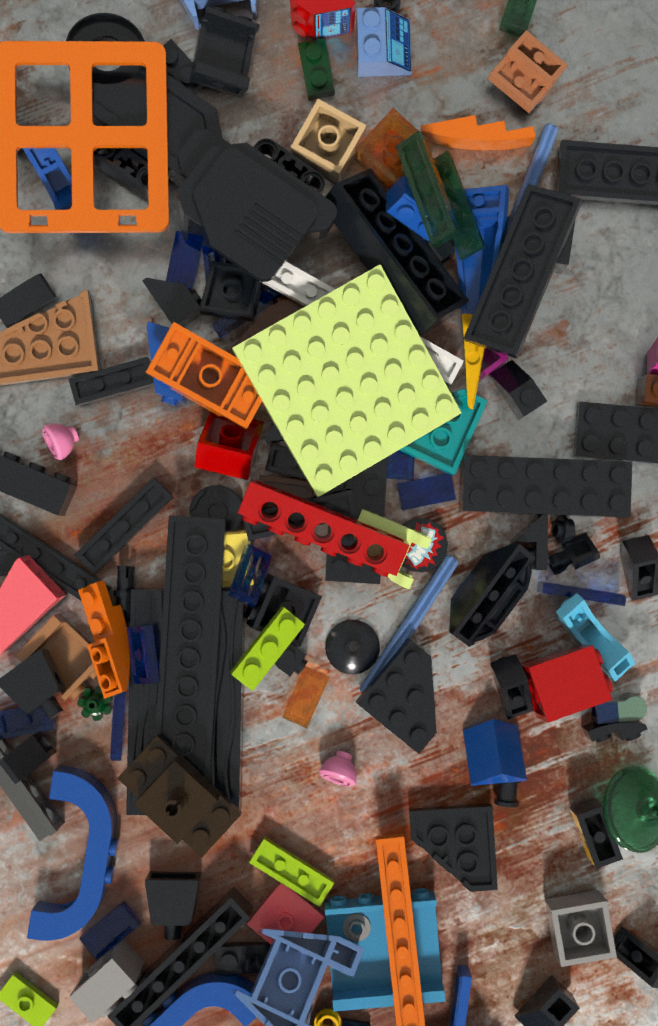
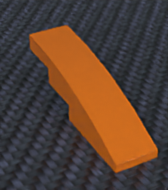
[419,115,536,151]

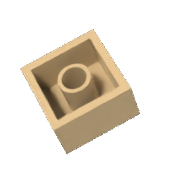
[291,99,367,183]

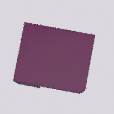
[479,348,509,380]

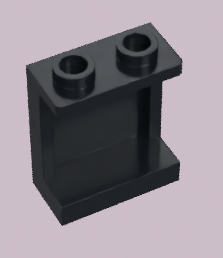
[189,7,260,98]

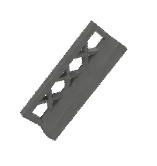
[0,733,65,841]

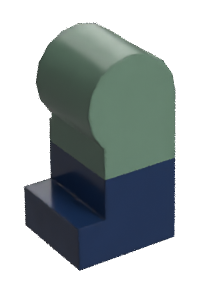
[591,693,647,724]

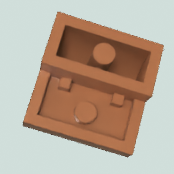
[487,30,568,113]

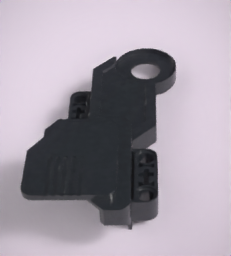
[66,13,337,282]

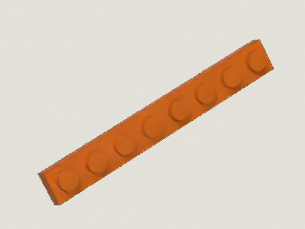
[375,834,425,1026]

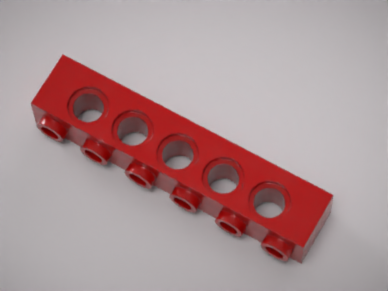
[238,478,410,577]

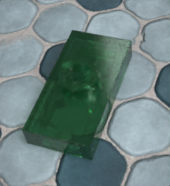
[499,0,537,37]

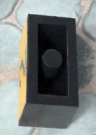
[569,798,623,869]

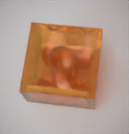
[355,108,434,190]

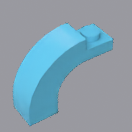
[556,593,635,681]

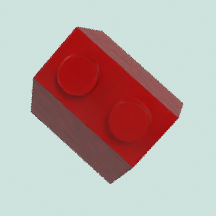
[521,644,613,723]

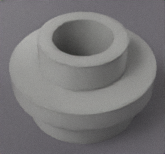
[343,913,371,942]

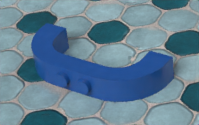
[27,765,119,941]
[140,971,256,1026]

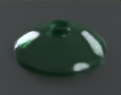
[603,766,658,853]

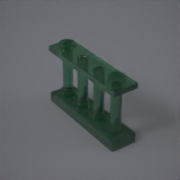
[396,131,486,260]

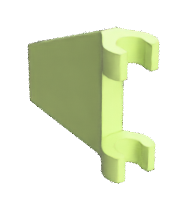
[351,509,432,589]

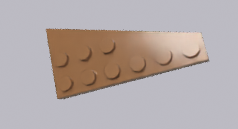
[0,289,100,386]

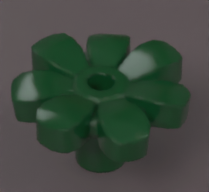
[77,685,113,721]

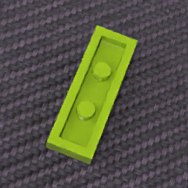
[229,606,305,691]
[249,836,334,907]

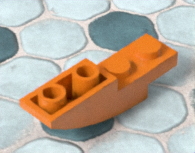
[78,580,130,699]

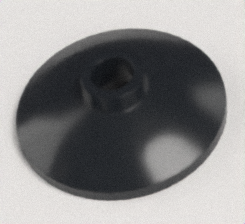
[325,620,380,675]

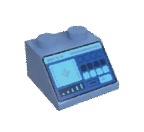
[356,7,412,77]

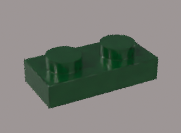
[298,38,335,100]

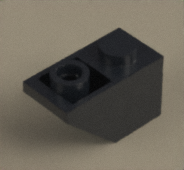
[515,975,580,1026]

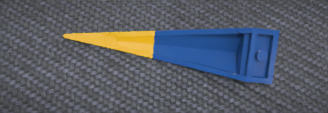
[451,185,509,410]

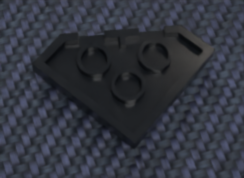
[355,638,437,754]
[409,804,498,892]

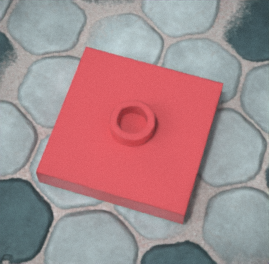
[247,882,325,944]

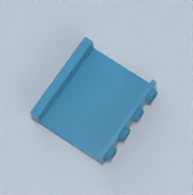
[325,888,445,1012]

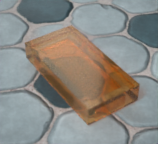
[282,666,329,728]

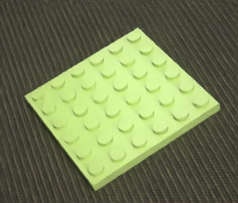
[232,265,461,497]

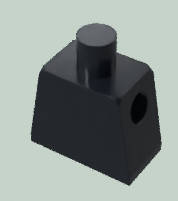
[0,649,66,720]
[145,871,202,940]

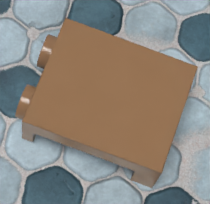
[15,613,97,701]

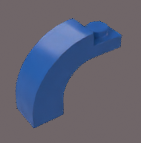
[23,148,72,234]

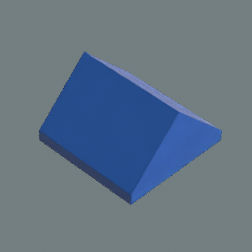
[463,719,527,786]

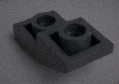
[0,273,56,328]
[581,720,648,742]

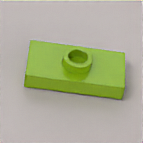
[0,971,59,1026]

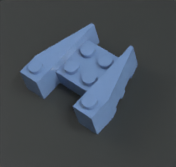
[232,929,365,1026]

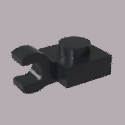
[548,533,600,575]

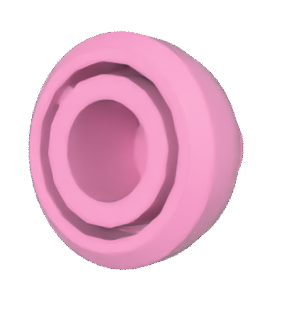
[42,423,79,460]
[319,751,357,787]

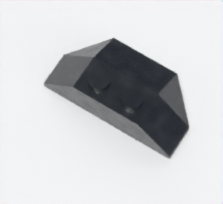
[449,542,536,647]

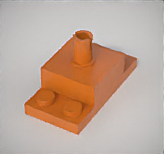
[146,322,262,429]

